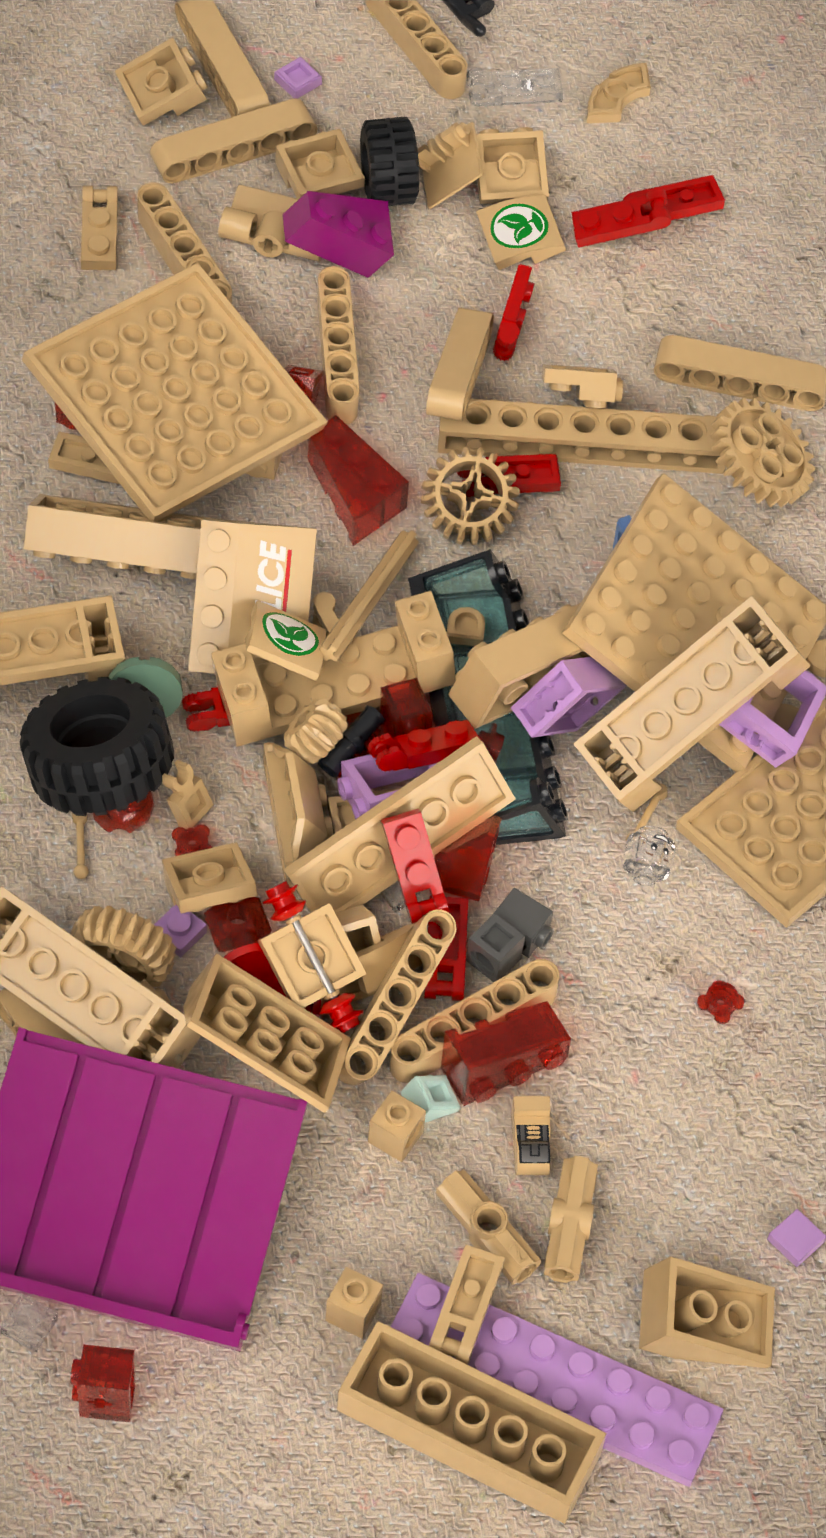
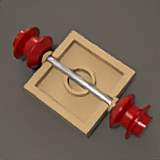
[258,880,367,1033]

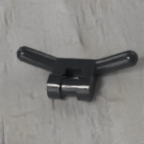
[442,0,495,37]

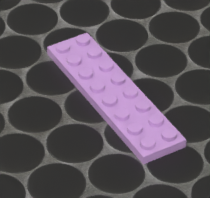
[391,1273,724,1487]

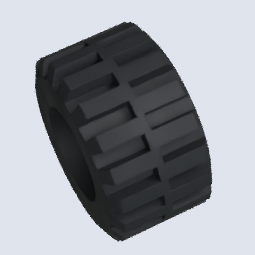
[360,117,420,206]

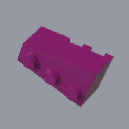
[282,191,394,278]

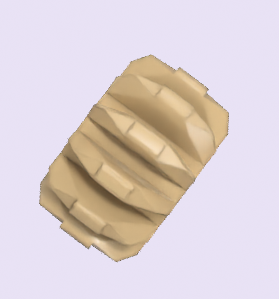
[283,698,348,764]

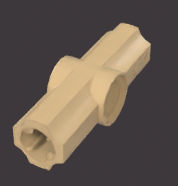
[544,1156,598,1283]
[436,1169,541,1285]

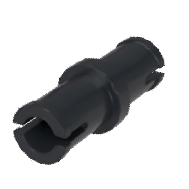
[318,705,386,778]

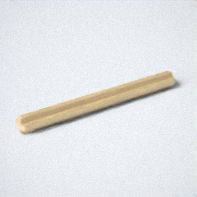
[319,530,419,661]

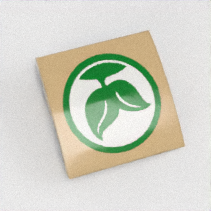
[476,195,566,271]
[245,600,326,681]

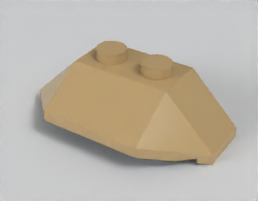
[263,742,333,893]

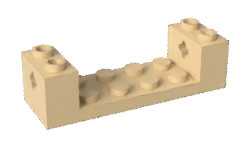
[211,591,456,747]
[0,595,125,685]
[573,596,811,812]
[0,886,201,1069]

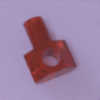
[204,897,272,952]

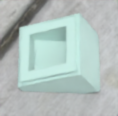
[401,1075,461,1123]

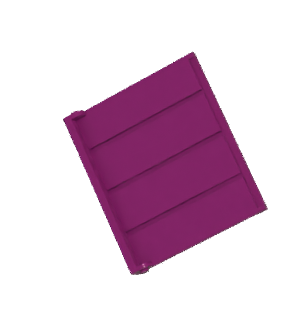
[0,1027,308,1352]

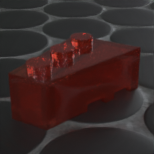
[308,415,409,546]
[441,1001,571,1106]

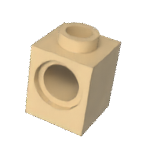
[368,1090,426,1162]
[325,1267,383,1339]

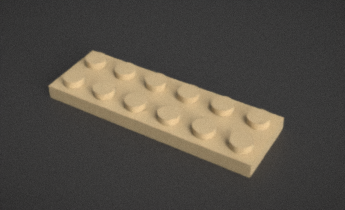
[283,736,516,913]

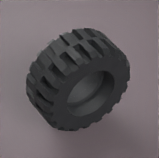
[19,677,174,816]

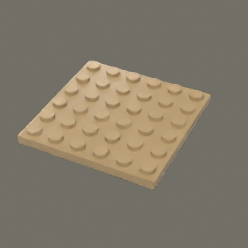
[22,263,328,522]
[562,473,826,772]

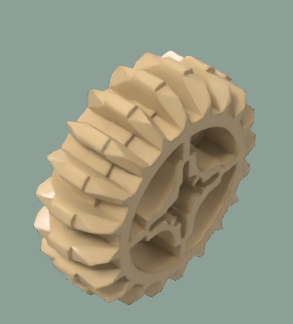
[421,446,520,545]
[70,906,176,987]

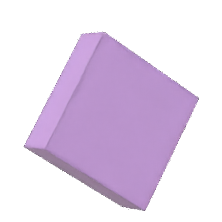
[274,56,322,99]
[767,1209,826,1267]

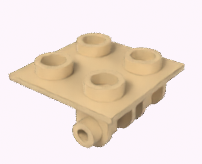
[418,122,483,209]

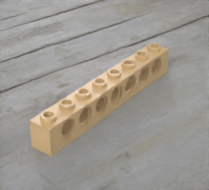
[437,399,725,474]

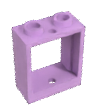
[510,657,627,738]
[719,670,826,768]
[337,754,437,819]

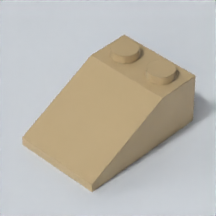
[639,1256,775,1368]

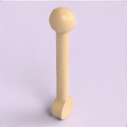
[626,784,668,847]
[72,813,89,879]

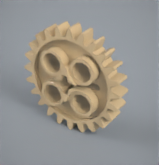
[710,398,815,507]

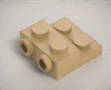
[115,37,208,126]
[476,127,549,204]
[275,129,365,200]
[542,364,623,408]
[162,842,257,914]

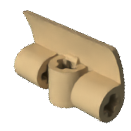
[218,185,322,262]

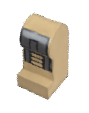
[511,1096,551,1175]

